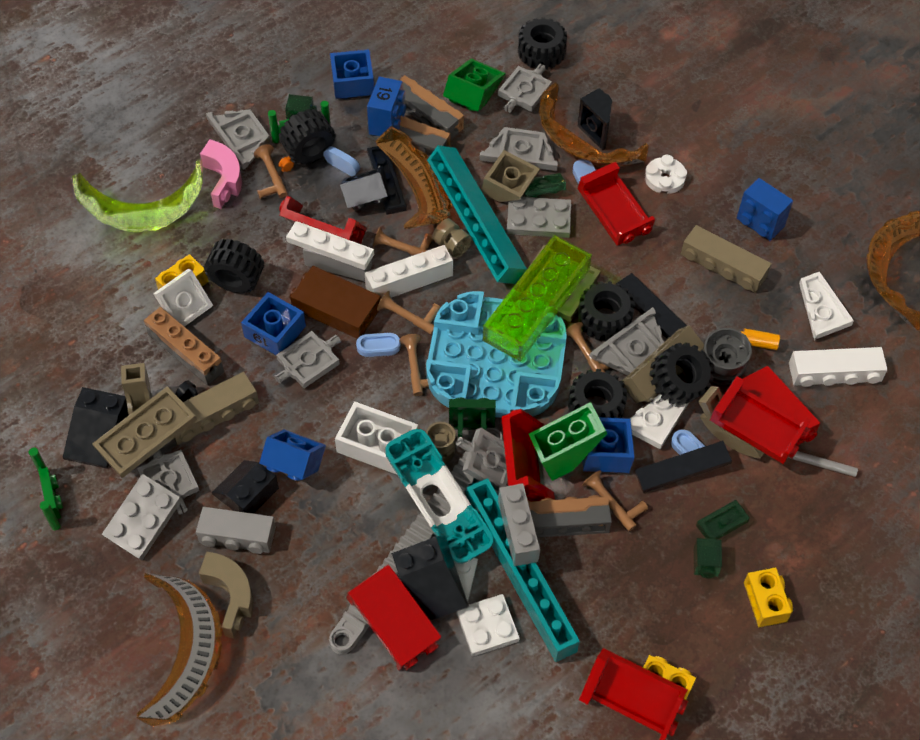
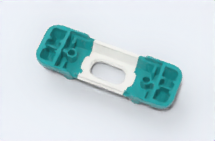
[385,429,493,564]

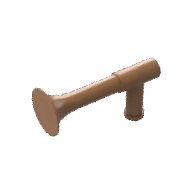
[254,144,288,199]
[373,227,433,255]
[377,291,441,335]
[566,322,610,372]
[399,334,429,396]
[582,470,648,532]

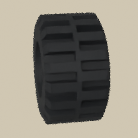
[518,18,567,69]
[279,109,336,164]
[204,239,265,294]
[578,281,635,341]
[650,342,714,405]
[568,369,627,418]

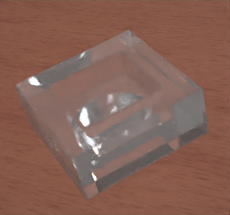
[544,476,574,500]

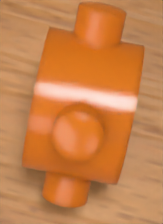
[278,156,294,172]

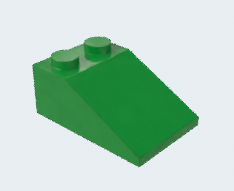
[443,59,506,111]
[529,402,607,481]

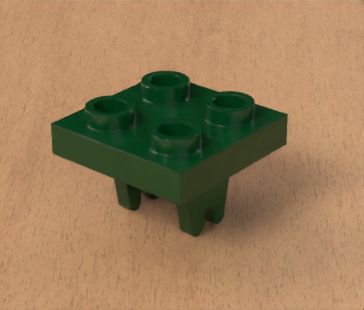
[449,397,496,439]

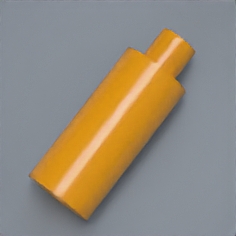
[740,328,780,350]

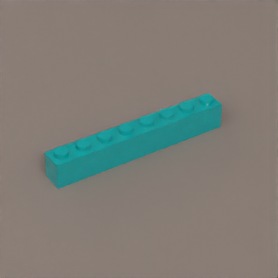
[427,145,528,284]
[466,478,580,663]

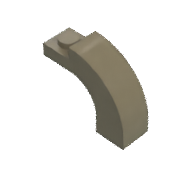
[121,363,152,415]
[698,386,764,459]
[199,551,253,638]

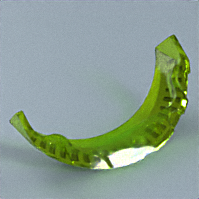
[72,159,203,232]

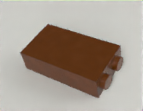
[290,266,381,339]

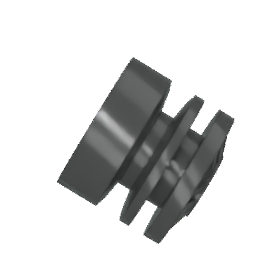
[703,328,752,387]

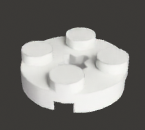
[645,155,687,194]

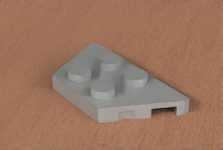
[206,110,270,170]
[479,127,558,171]
[589,307,664,375]

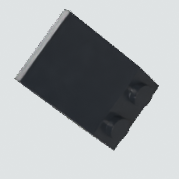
[63,387,129,469]
[392,536,469,621]

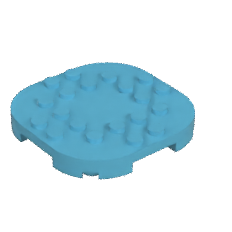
[426,291,567,418]

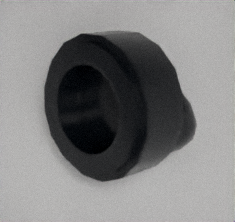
[175,380,198,402]

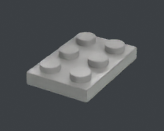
[507,197,571,238]
[102,474,183,560]

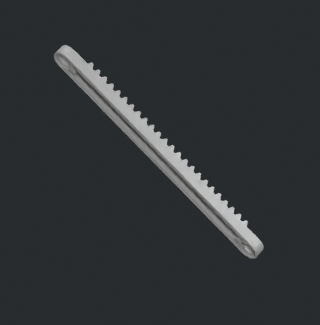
[329,428,503,655]

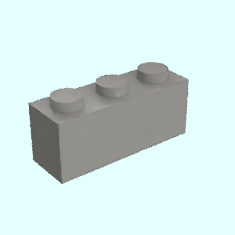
[303,248,372,282]
[498,484,540,566]
[196,507,276,554]

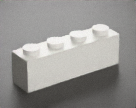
[365,245,453,299]
[789,347,887,387]

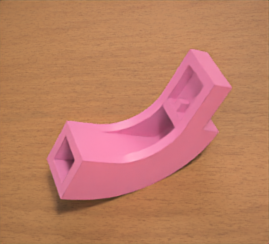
[200,139,242,209]

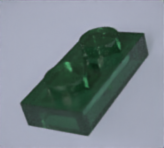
[524,173,566,197]
[696,500,750,544]

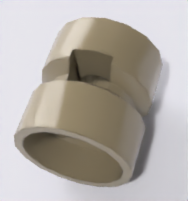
[432,218,472,258]
[426,422,456,463]

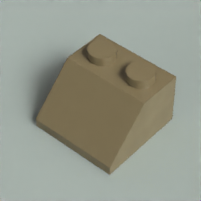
[481,150,540,202]

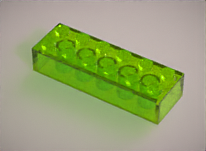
[482,235,592,362]

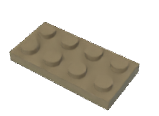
[92,386,197,478]

